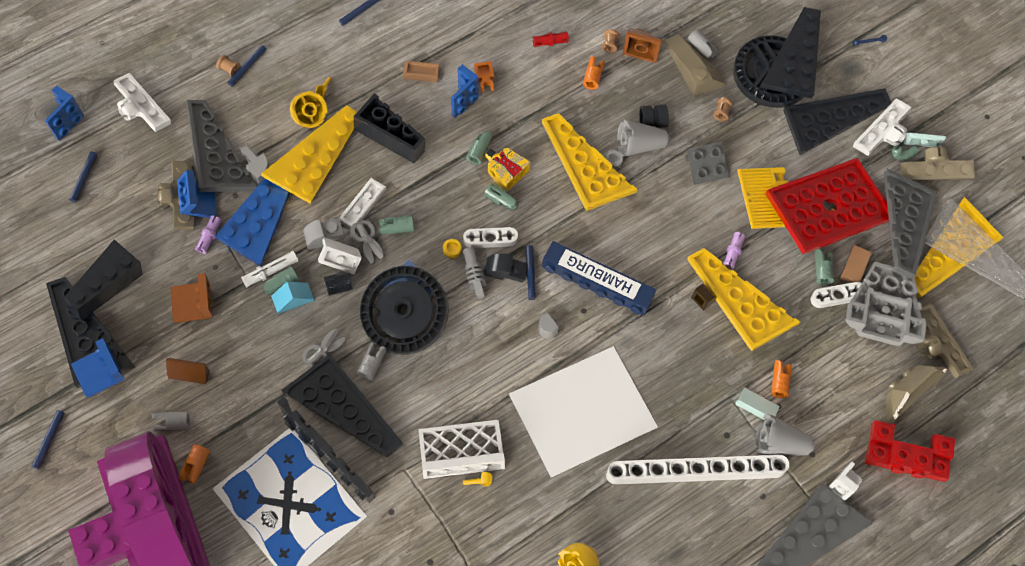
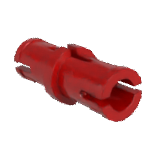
[532,31,569,48]

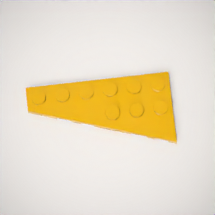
[261,105,357,203]
[542,113,637,211]
[914,197,1004,299]
[687,248,800,351]

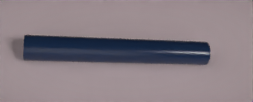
[339,0,380,26]
[227,45,266,87]
[69,151,97,203]
[526,245,536,300]
[31,410,65,470]

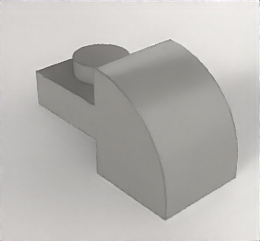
[240,146,269,185]
[303,218,344,250]

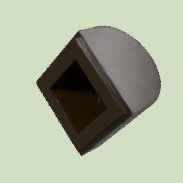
[691,283,717,311]

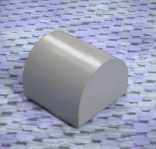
[538,313,559,339]

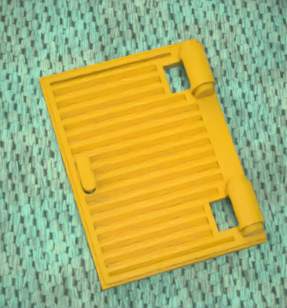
[737,167,788,229]

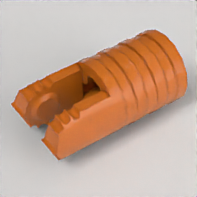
[583,56,605,90]
[771,360,792,398]
[178,444,211,484]

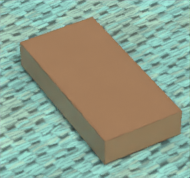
[403,61,440,82]
[840,245,872,283]

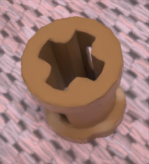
[601,29,620,53]
[216,54,241,77]
[713,98,733,122]

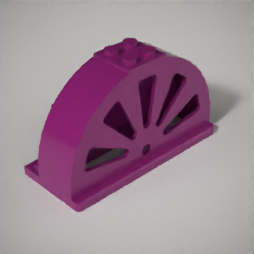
[68,431,210,566]

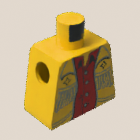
[485,148,530,191]

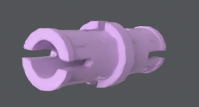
[195,215,222,254]
[723,232,746,270]

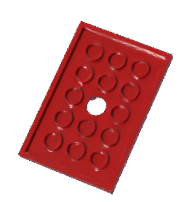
[765,158,889,255]

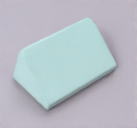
[904,133,946,148]
[735,387,780,420]

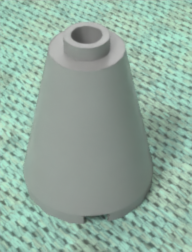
[617,120,670,156]
[755,414,815,456]

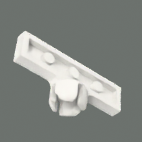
[114,73,171,132]
[853,99,911,156]

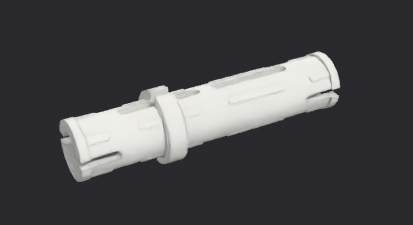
[241,251,298,288]

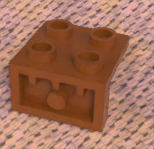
[170,273,213,323]

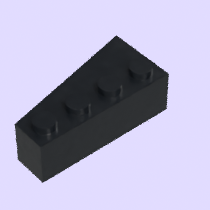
[353,93,425,163]
[64,239,143,321]

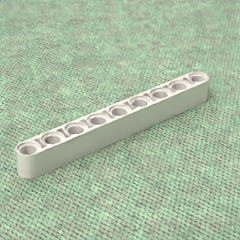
[606,455,789,484]

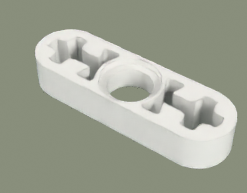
[463,227,518,248]
[810,282,862,308]

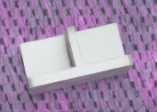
[318,237,362,274]
[828,462,862,501]

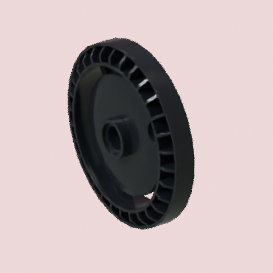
[733,35,804,108]
[360,266,449,355]

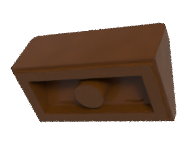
[166,358,210,384]

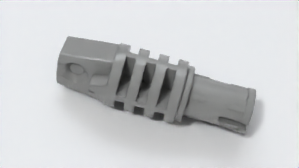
[463,247,487,300]

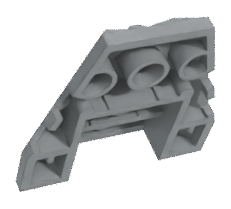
[845,262,926,346]

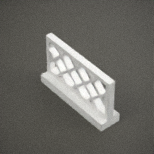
[419,420,505,479]

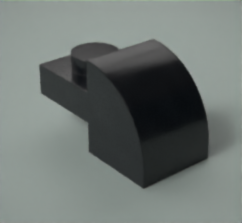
[484,254,527,283]

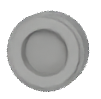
[605,150,623,169]

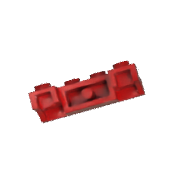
[865,420,955,482]

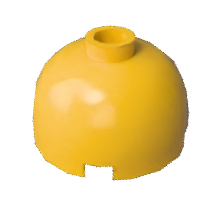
[289,91,328,128]
[558,542,600,566]

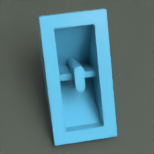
[271,282,315,314]

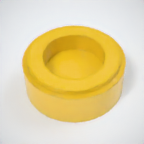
[443,239,462,259]

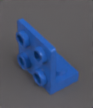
[451,64,479,118]
[45,85,84,141]
[177,170,217,218]
[71,338,125,398]

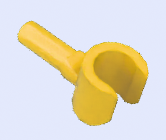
[315,77,331,99]
[463,472,493,486]

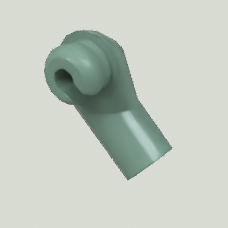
[891,146,919,161]

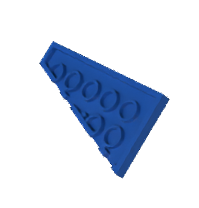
[216,178,290,267]

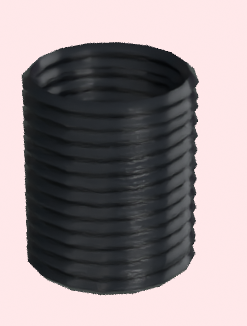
[324,271,353,296]

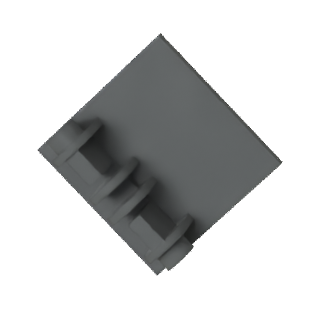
[685,142,729,185]

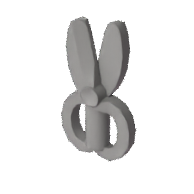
[350,220,383,264]
[302,329,345,368]

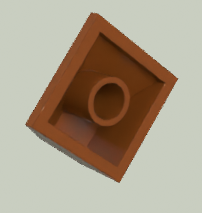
[623,28,662,63]

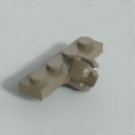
[899,146,975,181]
[157,160,194,230]
[917,304,974,379]

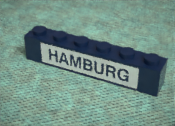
[542,241,657,316]

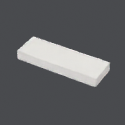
[339,178,387,229]

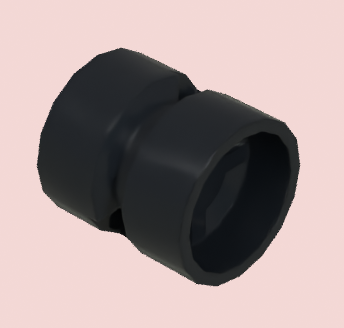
[639,104,669,128]

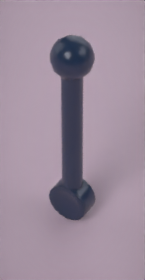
[853,35,887,46]

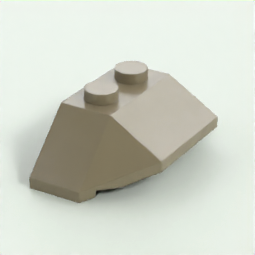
[886,365,949,424]

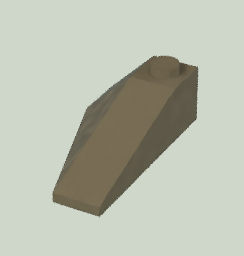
[664,35,726,97]

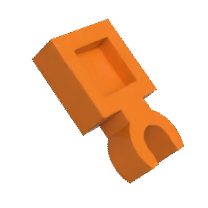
[474,61,494,92]

